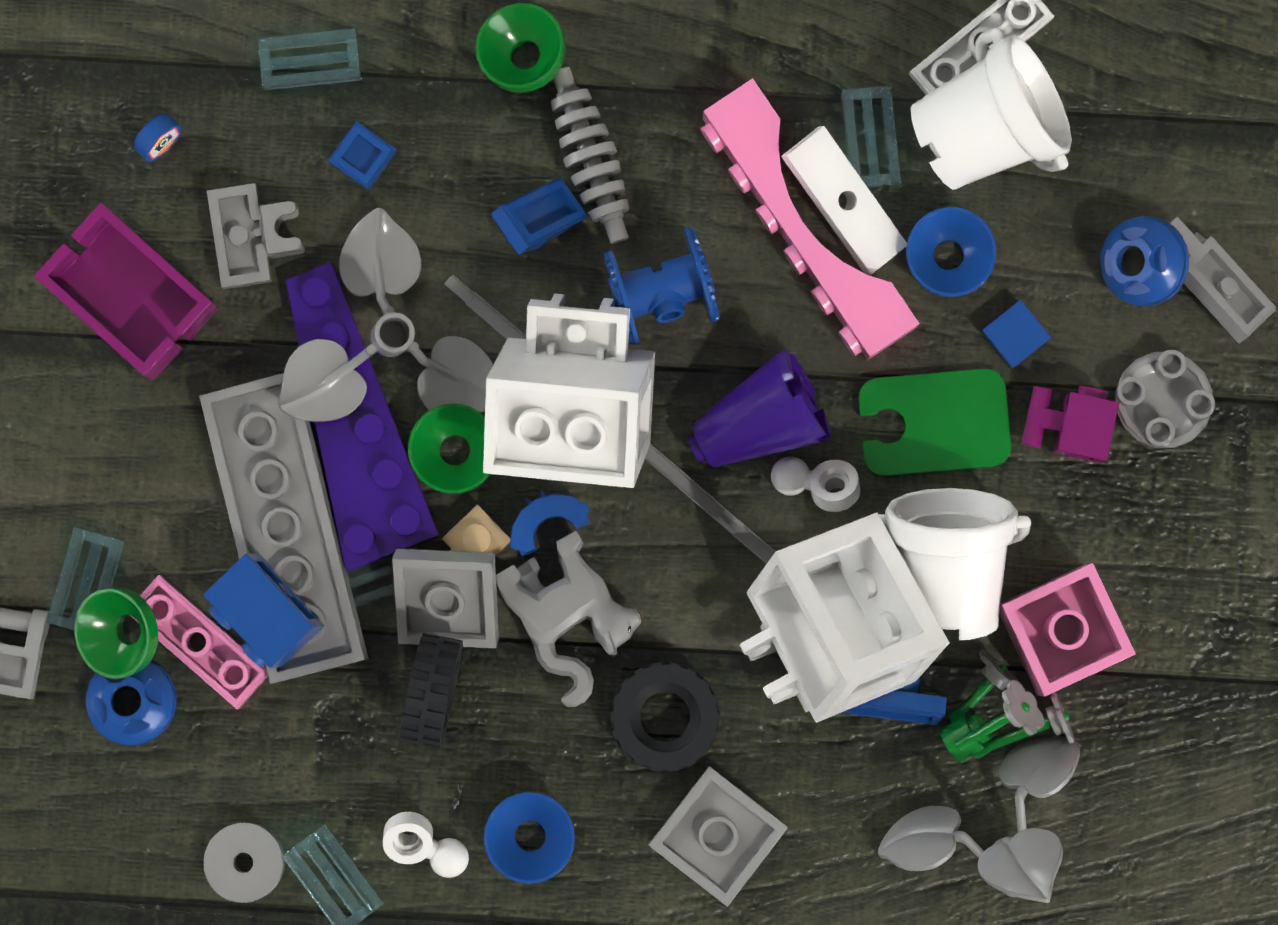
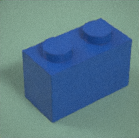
[203,553,325,668]

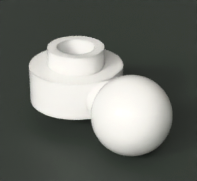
[771,456,860,512]
[383,812,469,878]

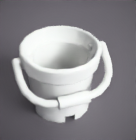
[911,28,1072,190]
[879,488,1031,640]

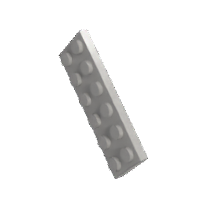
[199,373,369,684]

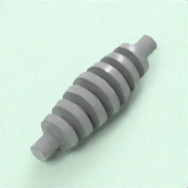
[551,67,629,244]

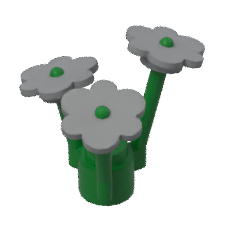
[940,650,1075,763]

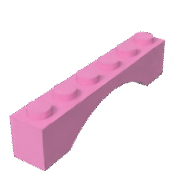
[700,78,920,361]

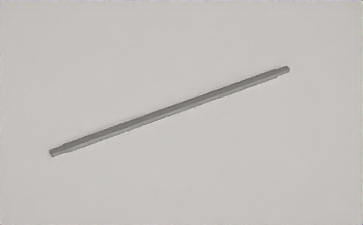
[444,274,776,564]

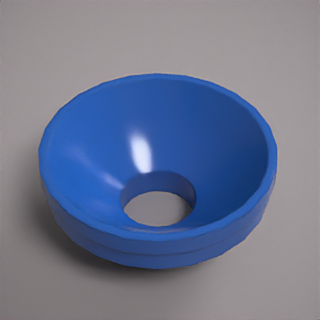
[906,207,997,297]
[1100,216,1189,306]
[86,660,177,746]
[484,792,575,884]

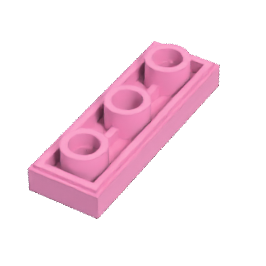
[130,575,268,710]

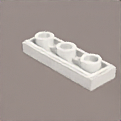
[909,0,1054,95]
[781,126,907,275]

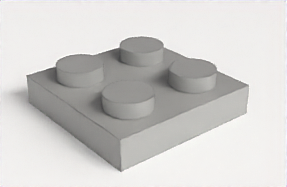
[392,549,499,648]
[648,766,788,907]

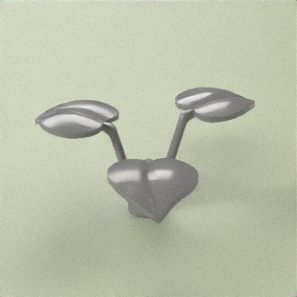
[278,208,494,422]
[878,736,1080,903]

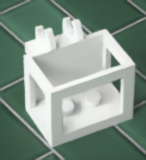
[483,293,655,488]
[740,513,950,723]

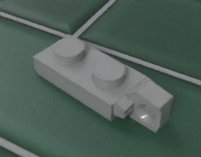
[1169,217,1276,343]

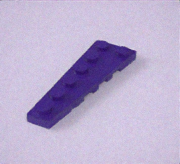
[285,262,440,573]

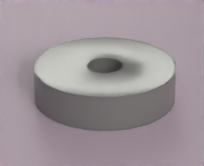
[203,822,285,903]

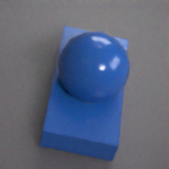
[491,177,588,255]
[844,677,947,726]

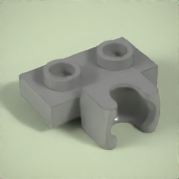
[207,183,305,290]

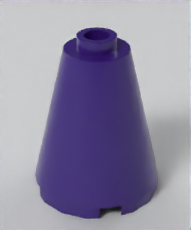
[688,349,832,468]

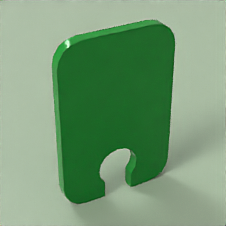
[858,369,1011,476]

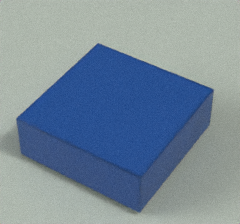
[328,121,397,191]
[981,299,1051,370]

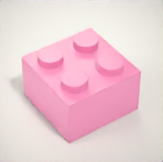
[999,563,1136,697]

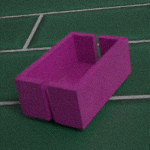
[34,203,220,381]

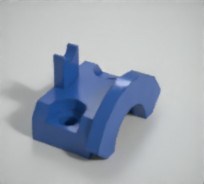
[510,490,591,557]

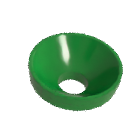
[475,3,566,93]
[408,404,491,494]
[75,587,158,679]

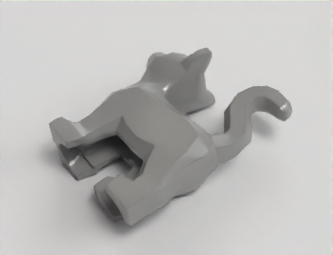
[496,531,641,707]

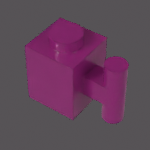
[1021,386,1119,464]

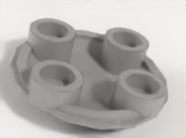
[1115,350,1215,448]

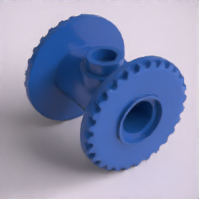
[604,227,719,345]

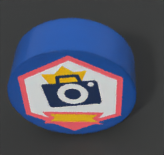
[134,114,182,162]

